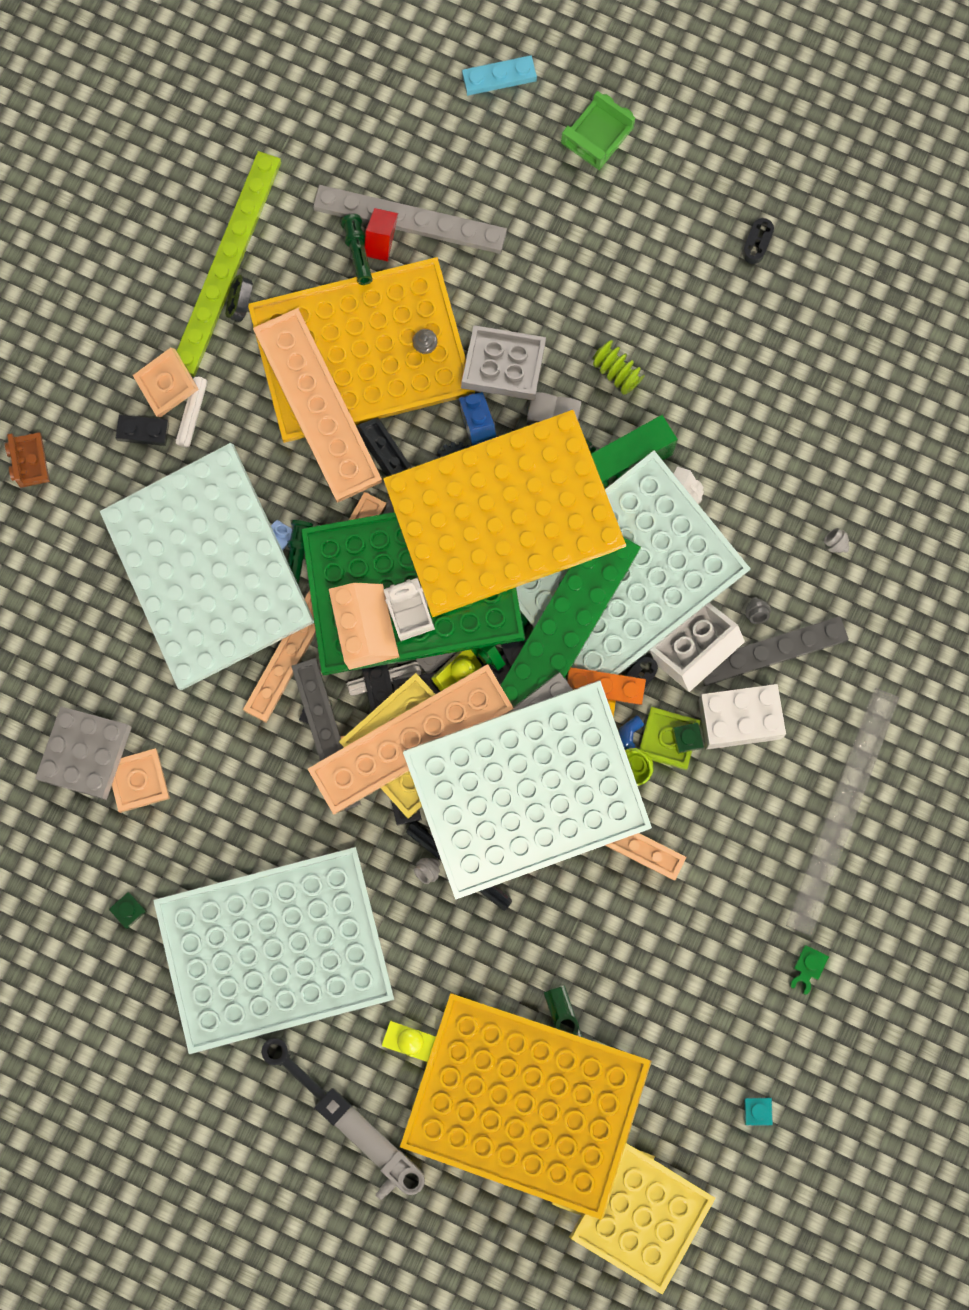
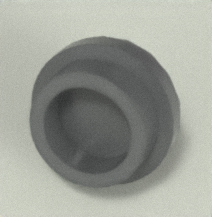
[413,329,437,354]
[745,597,771,624]

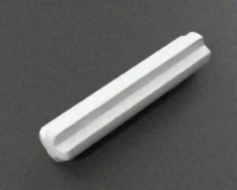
[176,377,207,448]
[347,662,421,696]

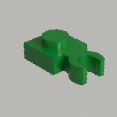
[790,945,829,995]

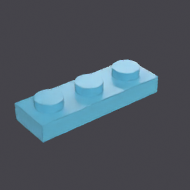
[462,55,537,96]

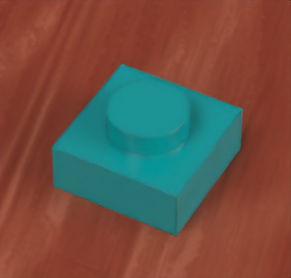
[744,1098,773,1126]

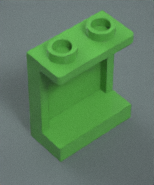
[561,91,635,170]

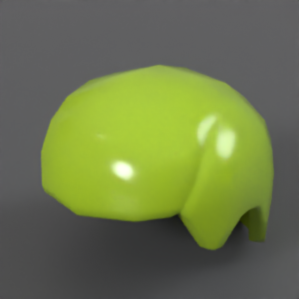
[625,748,654,786]

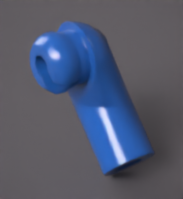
[618,715,644,750]

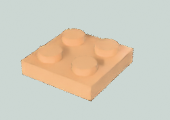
[133,347,199,417]
[112,748,170,813]

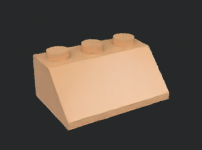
[329,583,399,670]

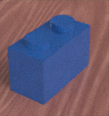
[459,392,496,446]

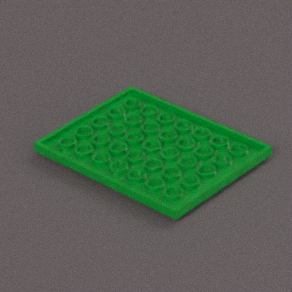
[302,512,525,676]

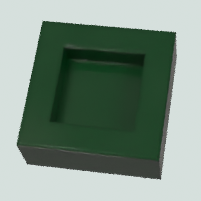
[672,723,704,754]
[109,892,147,929]

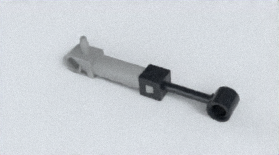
[261,1038,425,1200]

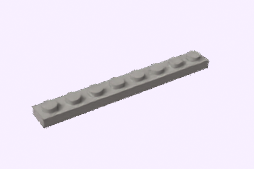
[313,185,507,254]

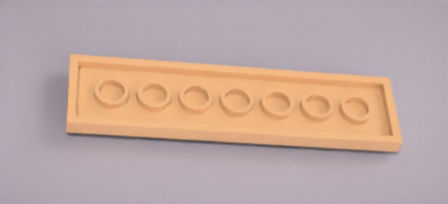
[253,308,382,503]
[308,664,514,815]

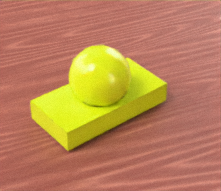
[431,650,482,691]
[382,1021,436,1062]

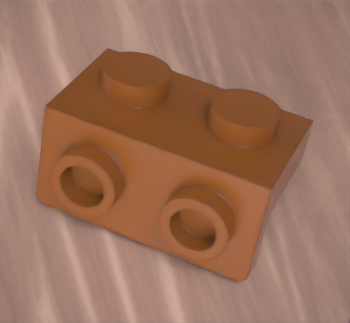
[5,432,50,488]

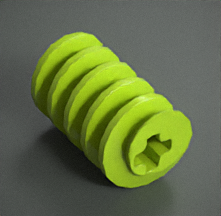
[592,340,645,395]

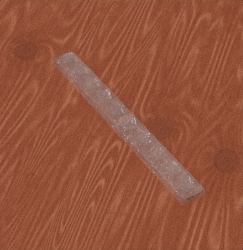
[786,688,899,936]

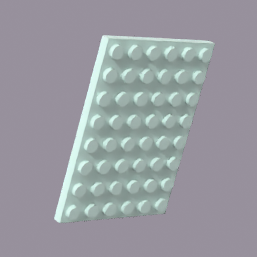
[100,443,314,690]
[516,451,751,675]
[403,681,652,899]
[153,847,394,1054]

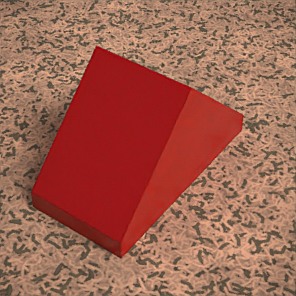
[365,208,399,262]

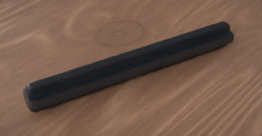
[406,822,512,911]

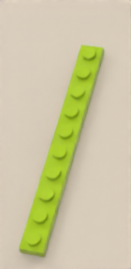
[177,151,281,377]

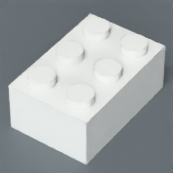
[650,603,745,692]
[698,684,786,750]

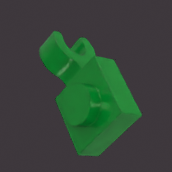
[471,646,506,670]

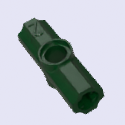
[543,985,583,1038]

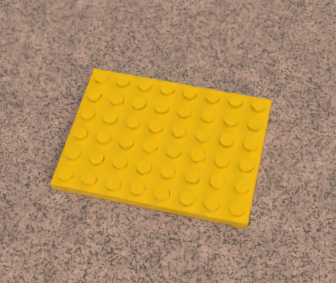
[248,257,475,443]
[383,410,626,617]
[400,993,652,1220]

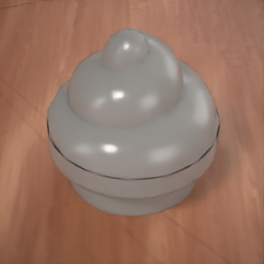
[824,528,849,553]
[414,858,440,884]

